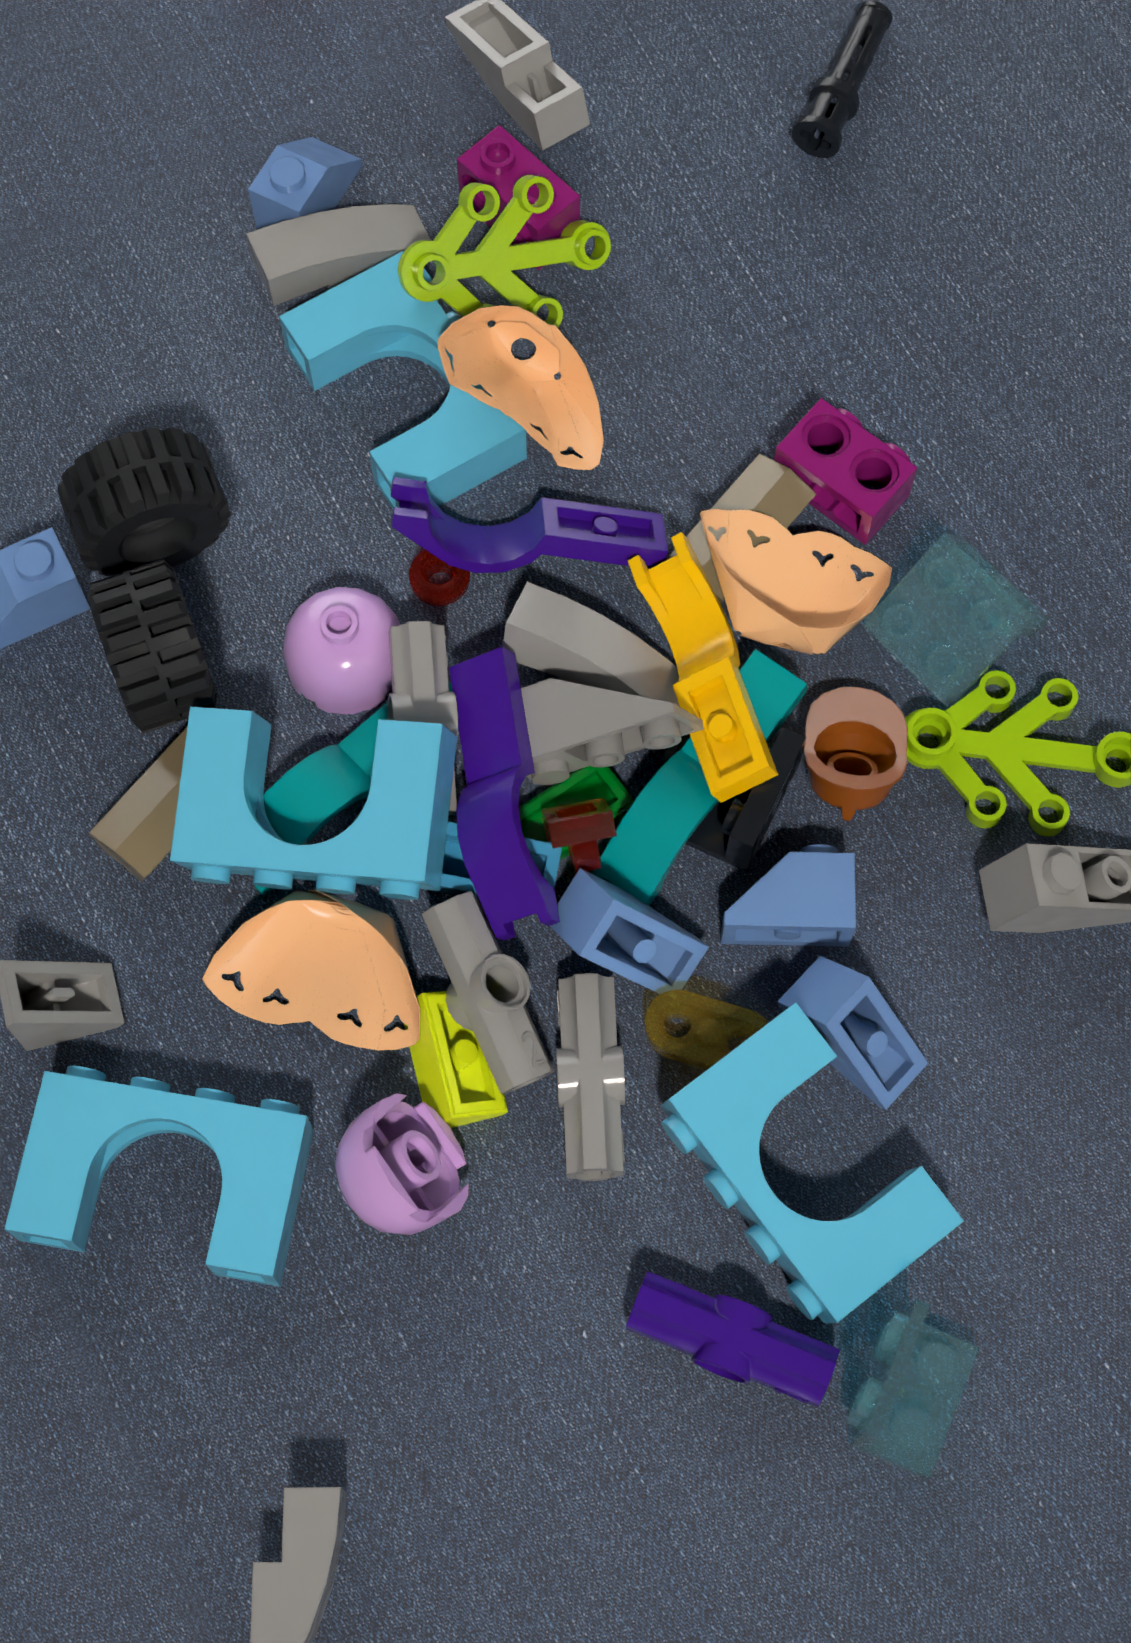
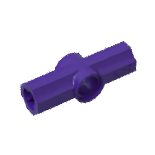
[625,1271,840,1408]

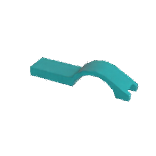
[591,649,807,906]
[254,681,459,897]

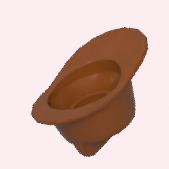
[804,687,908,821]

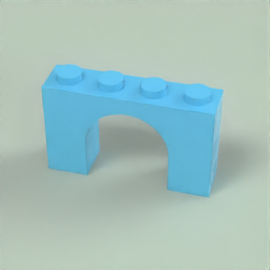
[279,251,527,509]
[170,707,457,900]
[660,1002,964,1323]
[5,1066,314,1287]

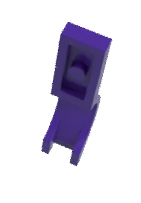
[390,477,668,573]
[449,647,560,941]

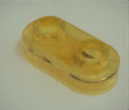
[644,990,769,1070]

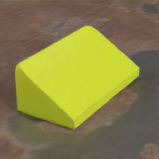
[404,991,508,1128]

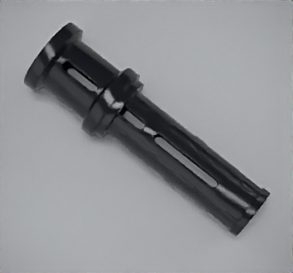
[791,1,893,158]

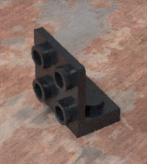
[651,727,806,872]

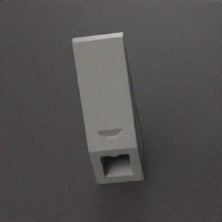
[521,678,704,785]
[979,843,1131,933]

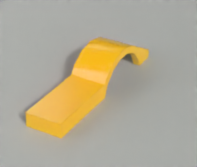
[627,532,778,803]

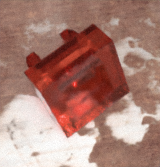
[541,797,616,873]

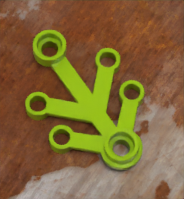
[398,175,611,328]
[905,670,1131,837]

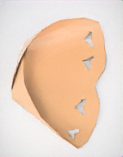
[438,305,604,470]
[700,509,892,655]
[202,890,420,1051]

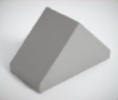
[0,960,124,1051]

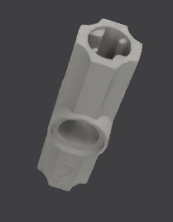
[388,621,458,816]
[422,891,555,1094]
[556,973,625,1181]

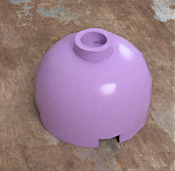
[283,587,401,714]
[335,1093,469,1235]

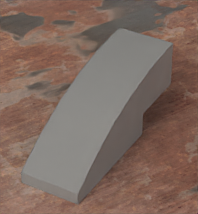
[445,0,590,151]
[246,204,431,306]
[502,582,680,707]
[250,1487,347,1643]

